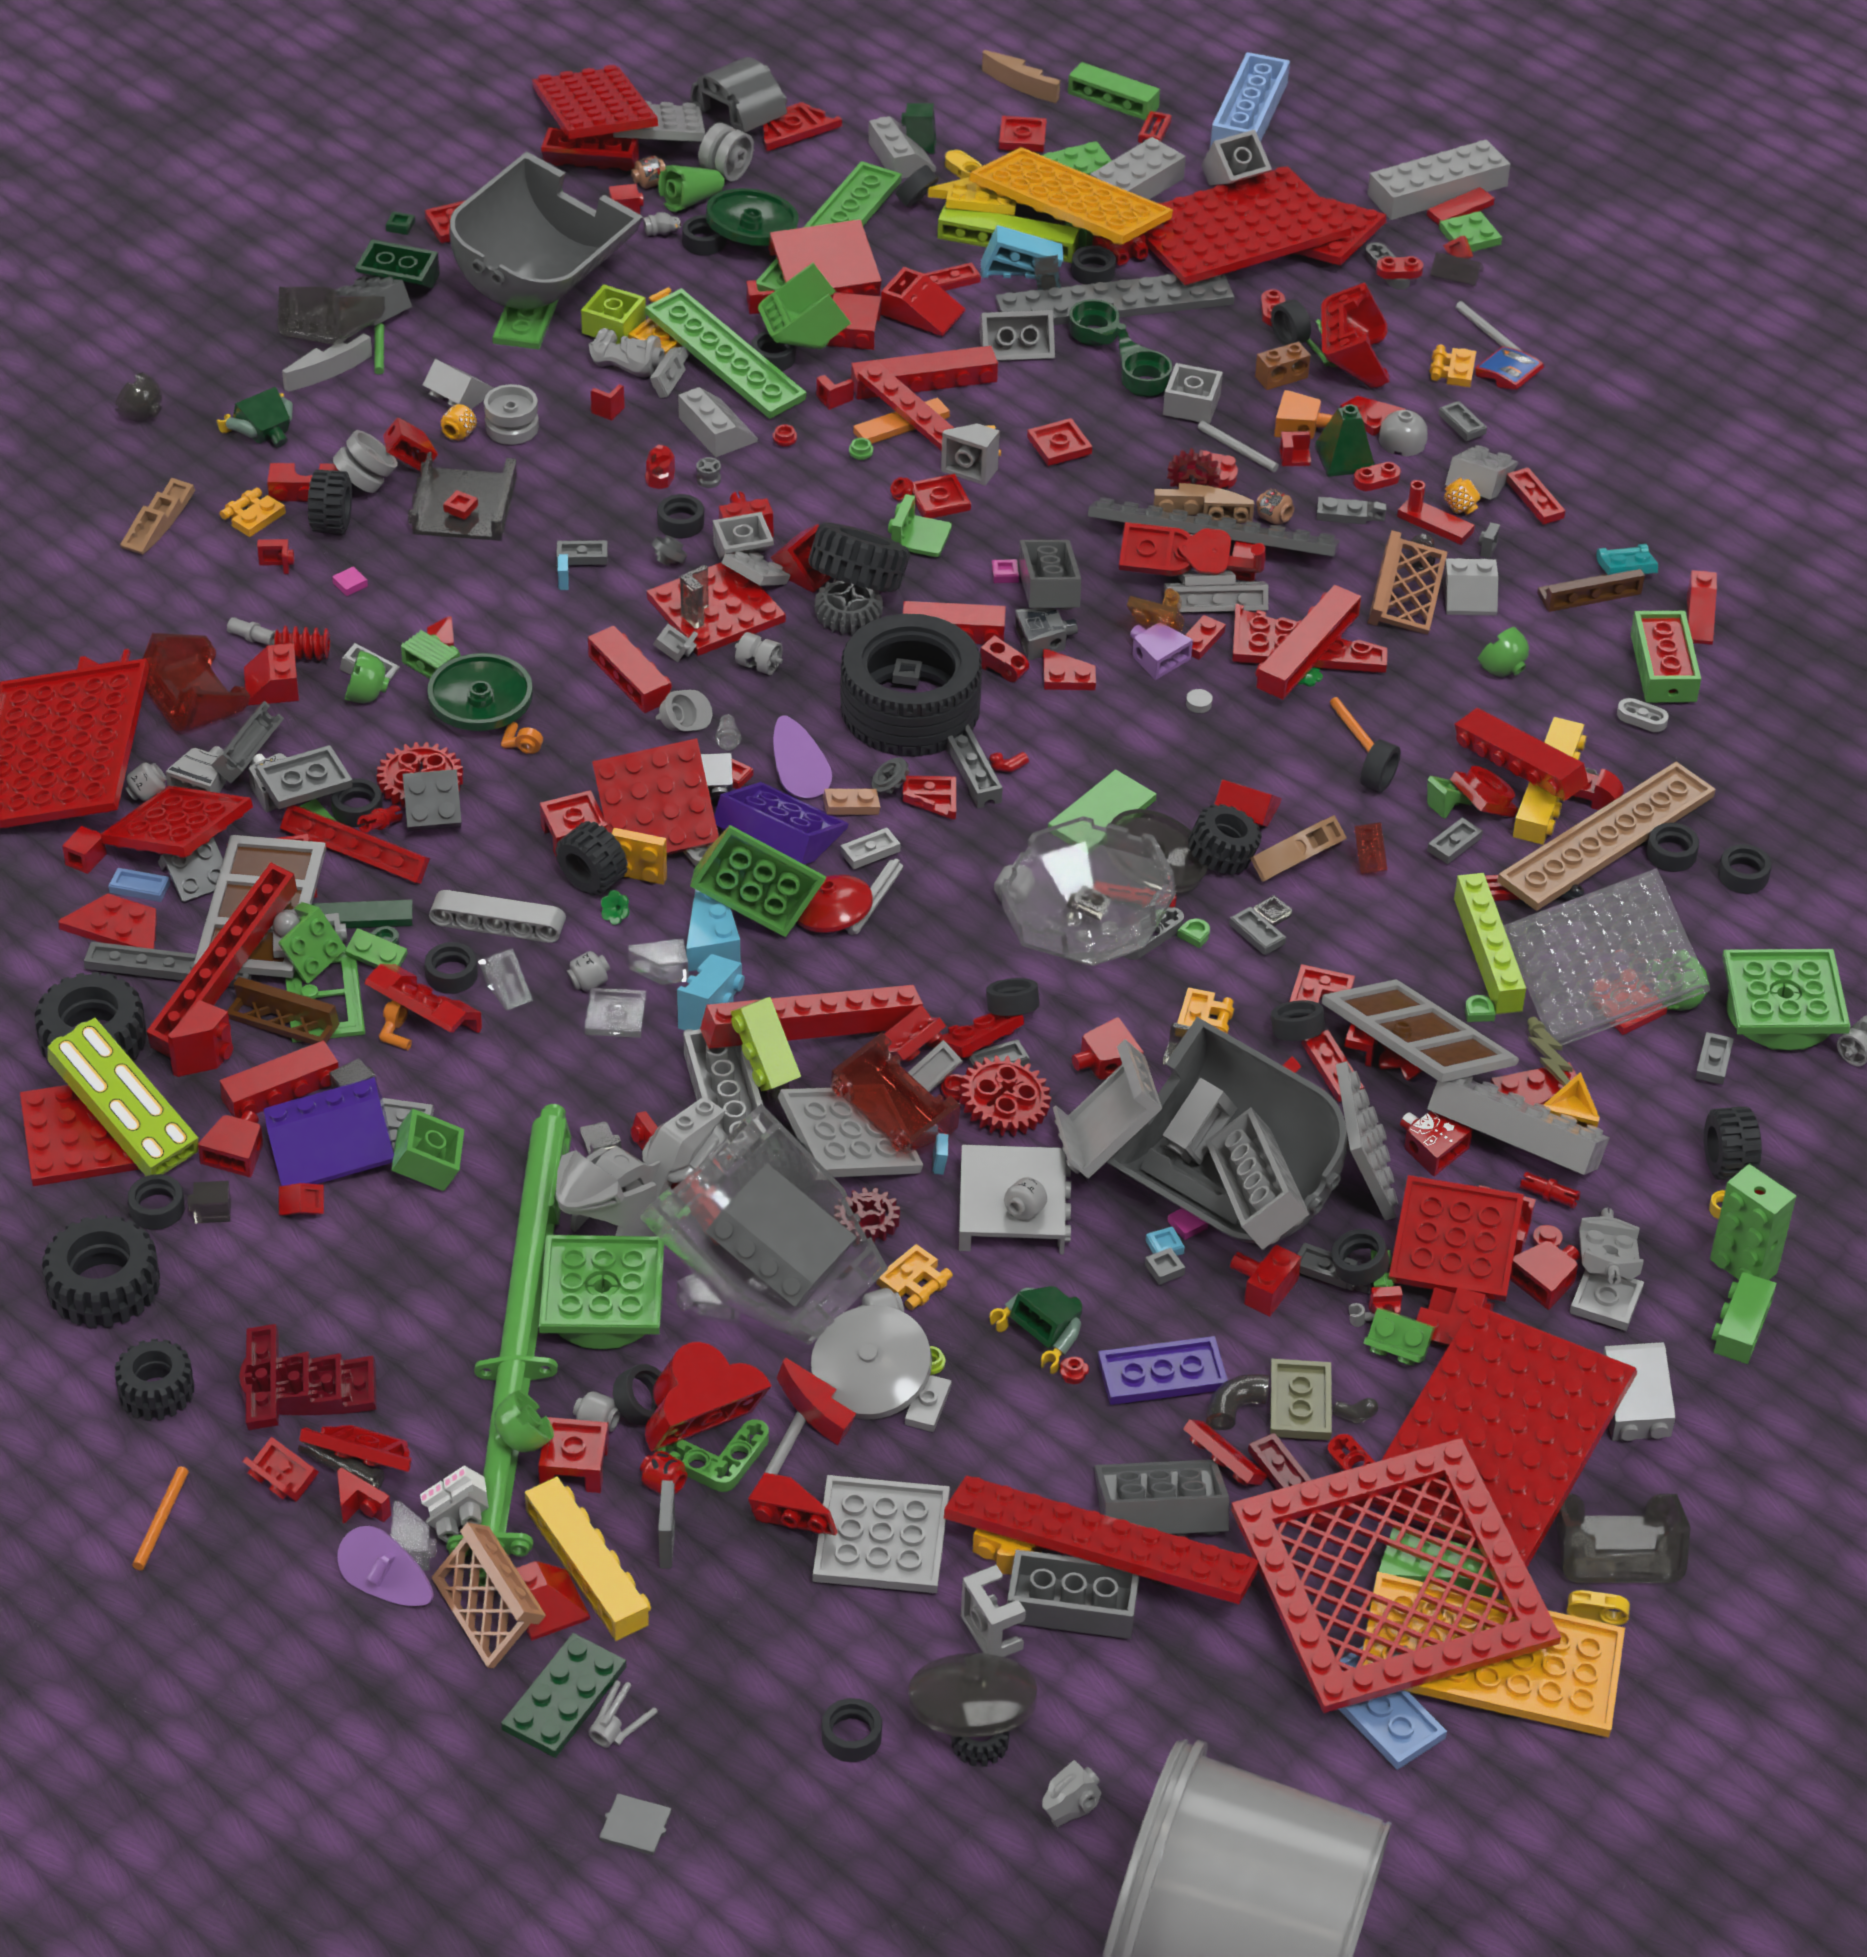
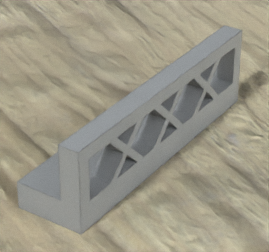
[1164,581,1268,612]

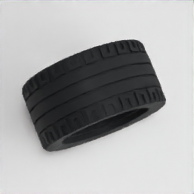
[840,614,982,757]

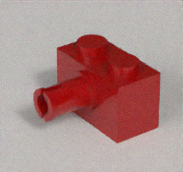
[719,491,774,537]
[1230,1244,1301,1317]

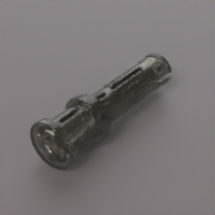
[298,1441,385,1489]

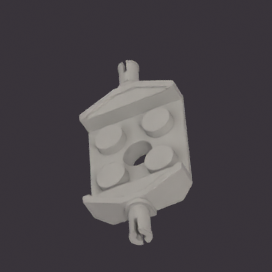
[1579,1208,1644,1285]

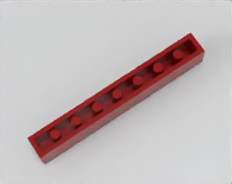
[146,862,297,1058]
[700,985,923,1049]

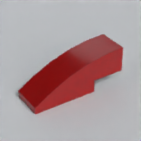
[777,1358,856,1446]

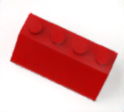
[541,128,639,171]

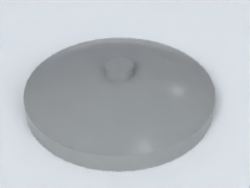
[811,1305,932,1419]

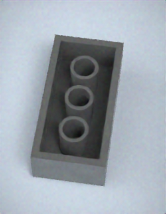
[1018,540,1082,610]
[1007,1550,1139,1639]

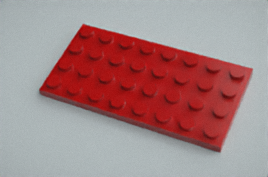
[532,65,659,139]

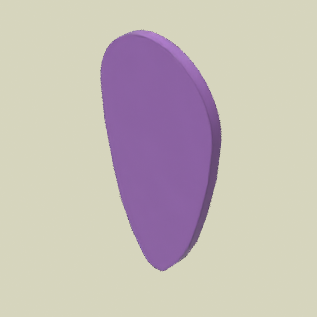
[773,716,832,800]
[338,1526,434,1606]

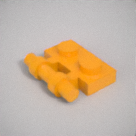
[1430,344,1476,387]
[219,487,286,537]
[1176,988,1234,1035]
[876,1244,953,1310]

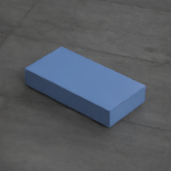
[108,868,170,902]

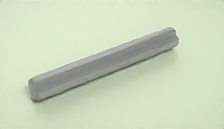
[845,859,903,935]

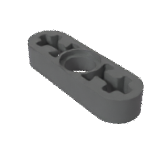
[1365,242,1411,290]
[1120,907,1184,960]

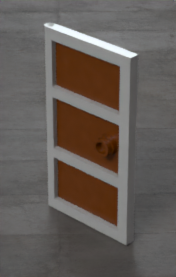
[193,835,326,978]
[1322,979,1519,1083]

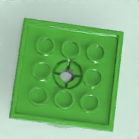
[1722,949,1851,1050]
[539,1235,664,1349]

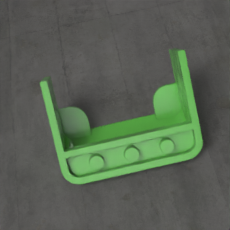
[758,263,851,349]

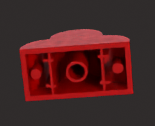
[645,1342,772,1452]

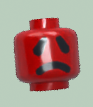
[640,1450,687,1495]

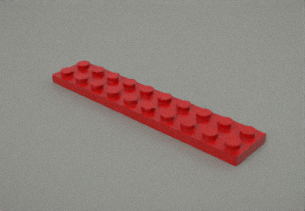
[944,1475,1259,1605]

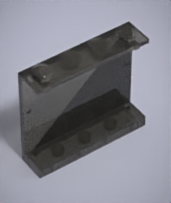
[408,452,517,541]

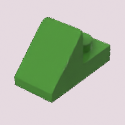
[1427,776,1472,819]

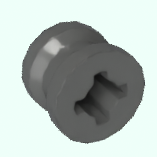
[696,457,721,488]

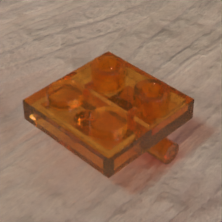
[1127,588,1185,630]

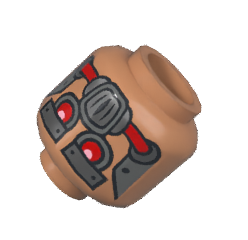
[631,156,666,189]
[1256,489,1294,525]

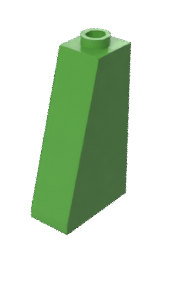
[1378,1528,1495,1597]

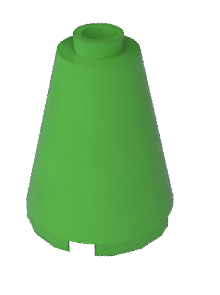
[658,165,724,212]

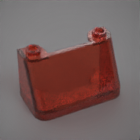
[142,633,250,731]
[831,1032,960,1154]

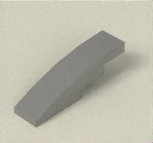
[282,333,372,392]

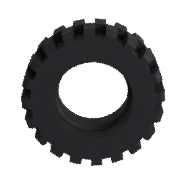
[808,522,910,592]
[34,972,147,1066]
[42,1215,160,1328]

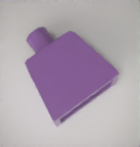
[1130,623,1193,680]

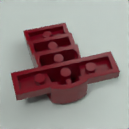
[239,1324,377,1430]

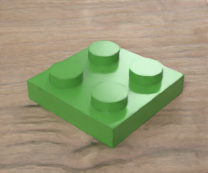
[1439,211,1502,251]

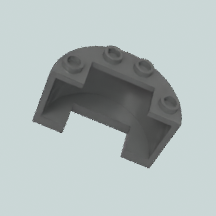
[690,57,787,133]

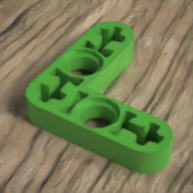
[658,1419,769,1492]

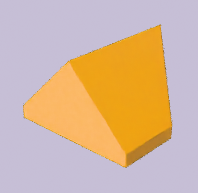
[1544,1072,1600,1127]

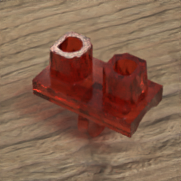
[1354,822,1388,875]

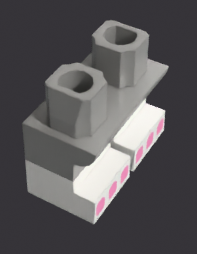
[420,1466,489,1542]

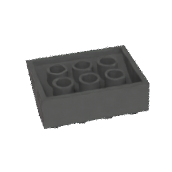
[705,1163,857,1307]
[1095,1460,1229,1536]

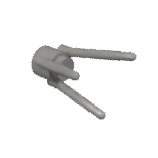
[589,1680,658,1748]

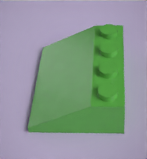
[690,825,826,937]

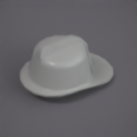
[655,690,712,732]

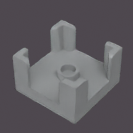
[961,1565,1026,1662]

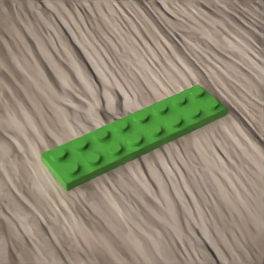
[645,288,807,419]

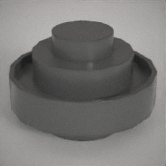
[652,535,688,566]

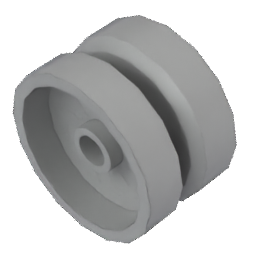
[698,123,754,181]
[484,384,539,445]
[333,430,397,493]

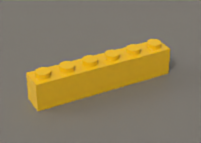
[1513,717,1587,845]
[525,1477,651,1641]

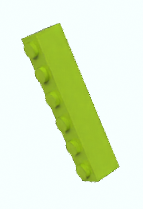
[938,204,1079,263]
[1454,873,1526,1014]

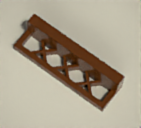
[1537,569,1645,612]
[227,977,340,1044]

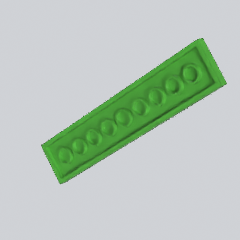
[756,161,902,292]

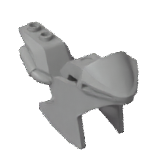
[556,1096,725,1236]

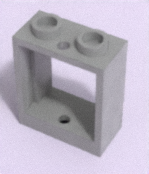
[1163,1078,1237,1165]

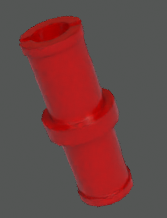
[357,805,403,833]
[1520,1172,1581,1209]

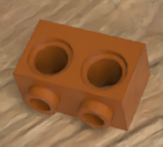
[1255,342,1311,390]

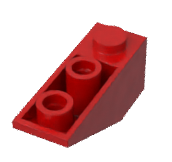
[748,1472,838,1536]

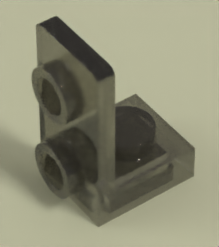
[580,1122,622,1156]

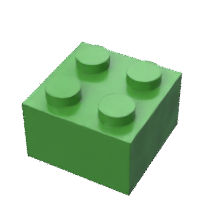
[392,1108,464,1191]

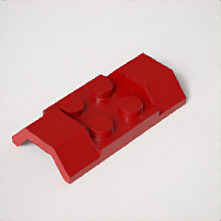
[364,964,482,1033]

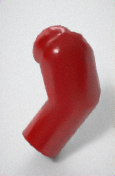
[989,752,1029,772]

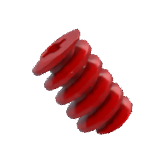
[274,625,330,661]

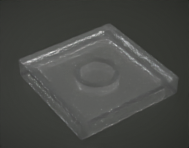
[585,988,647,1038]

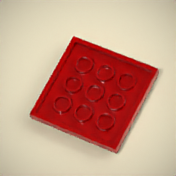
[1295,196,1386,265]
[647,562,786,656]
[592,738,719,855]
[100,786,253,858]
[20,1085,140,1186]
[1389,1175,1524,1302]

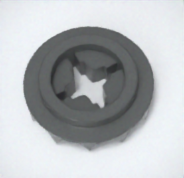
[872,758,910,795]

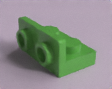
[1364,1308,1435,1366]

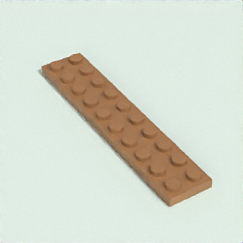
[1497,762,1716,911]

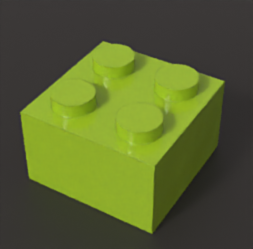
[581,284,646,344]

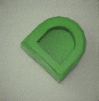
[1177,919,1210,948]
[1465,995,1496,1022]

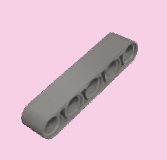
[429,890,566,943]

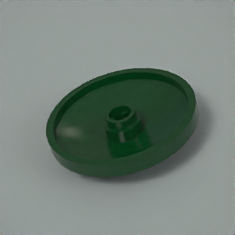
[706,188,799,245]
[428,653,533,731]

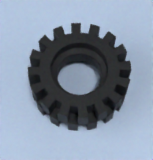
[951,1704,1010,1767]

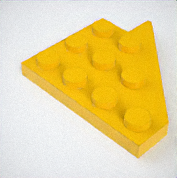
[928,177,1016,215]

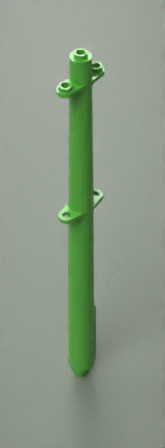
[446,1104,571,1587]

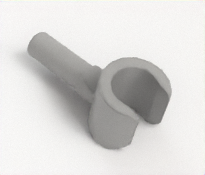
[1349,1303,1375,1327]

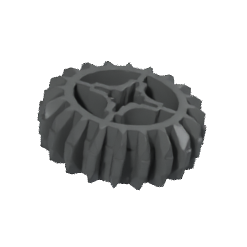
[814,579,883,635]

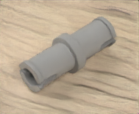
[227,617,275,646]

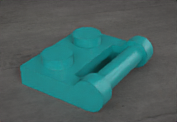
[1596,544,1658,575]

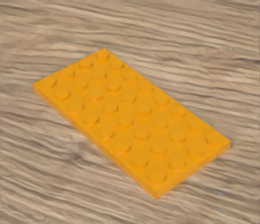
[969,147,1173,244]
[1362,1572,1625,1738]

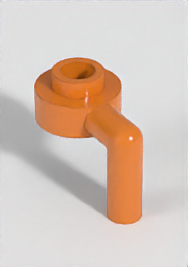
[501,722,543,754]
[379,1000,412,1051]

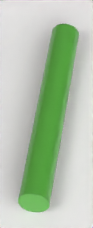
[374,323,384,375]

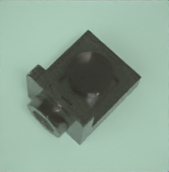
[1066,884,1112,921]

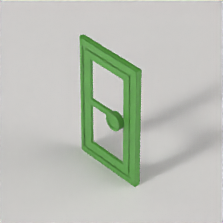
[286,949,365,1043]

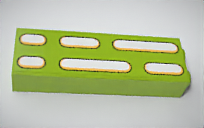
[48,1018,198,1176]

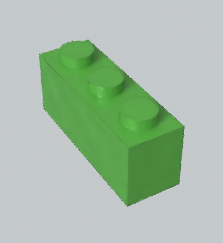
[1711,1272,1777,1364]

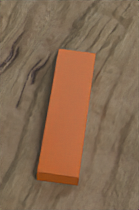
[853,398,950,444]

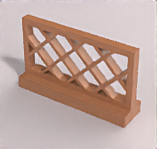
[1367,530,1447,635]
[431,1522,546,1668]

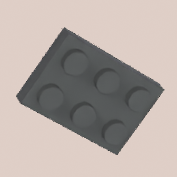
[256,745,353,809]

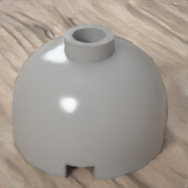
[1379,410,1428,456]

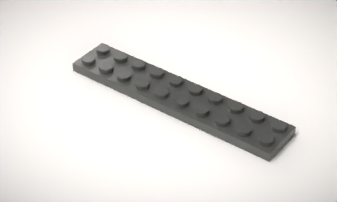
[995,274,1234,325]
[1088,497,1340,556]

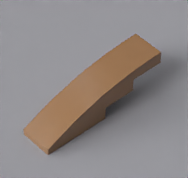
[982,50,1060,103]
[120,478,195,555]

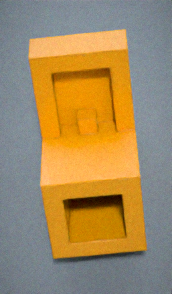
[973,1528,1043,1575]

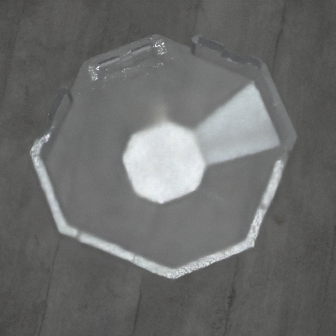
[1000,816,1176,966]

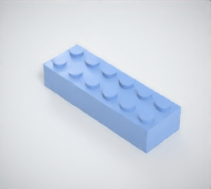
[1210,52,1290,147]

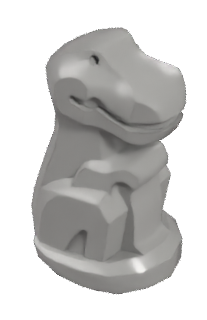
[589,328,664,378]

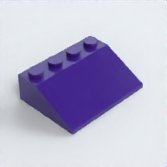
[714,782,849,865]
[264,1077,394,1186]

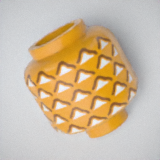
[440,404,477,441]
[1444,477,1481,515]

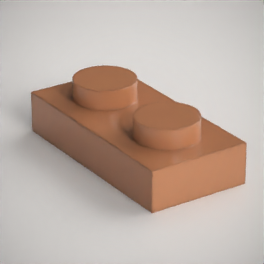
[823,788,880,815]

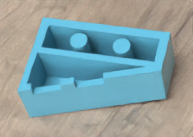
[981,225,1063,279]
[686,889,741,972]
[677,954,745,1030]

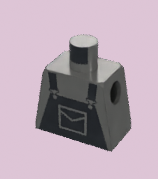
[1014,608,1078,660]

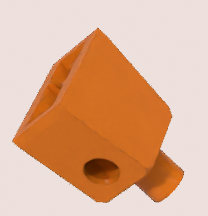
[1274,390,1333,439]

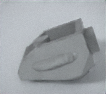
[1042,1760,1101,1827]

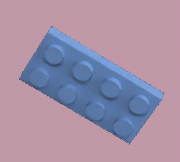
[1339,1646,1447,1770]

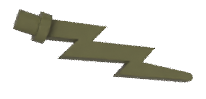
[1527,1017,1573,1086]

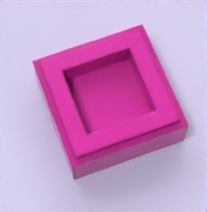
[992,559,1019,583]
[332,567,368,596]
[1167,1208,1208,1240]

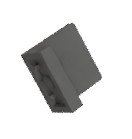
[158,837,223,903]

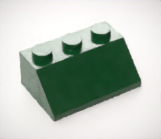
[355,239,440,288]

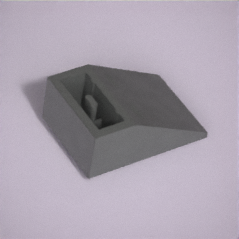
[328,276,412,326]

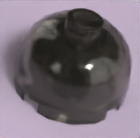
[115,372,162,422]

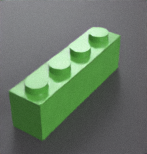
[1068,62,1160,121]

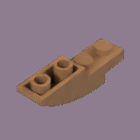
[1153,483,1254,523]
[1250,815,1347,882]

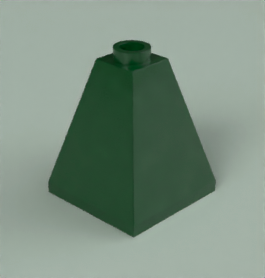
[1315,404,1375,477]

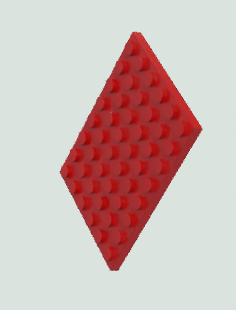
[1144,166,1352,285]
[0,658,150,828]
[1371,1304,1637,1568]

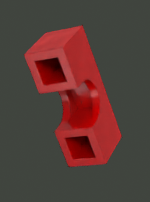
[267,463,339,502]

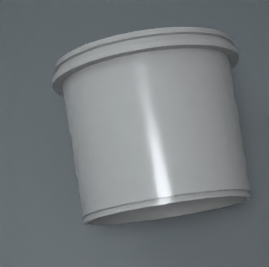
[1103,1739,1392,1957]

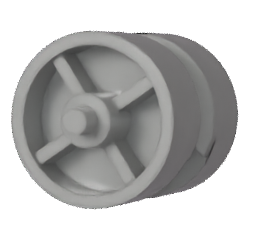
[735,632,783,675]
[1837,1015,1867,1066]

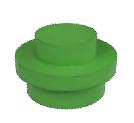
[849,438,873,460]

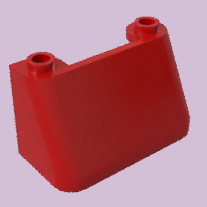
[1321,282,1389,388]

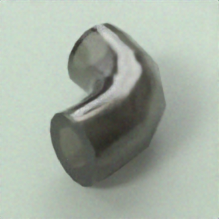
[1206,1374,1269,1430]

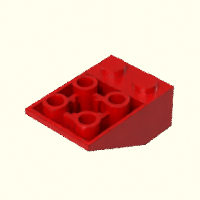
[881,267,965,336]

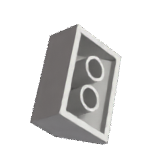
[869,116,936,179]
[979,310,1055,361]
[678,387,758,457]

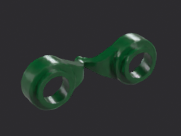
[1069,299,1172,397]

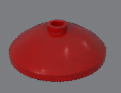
[797,874,873,932]

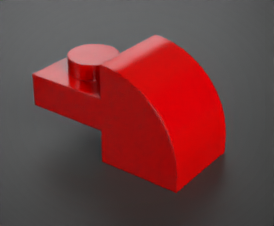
[1573,769,1624,810]

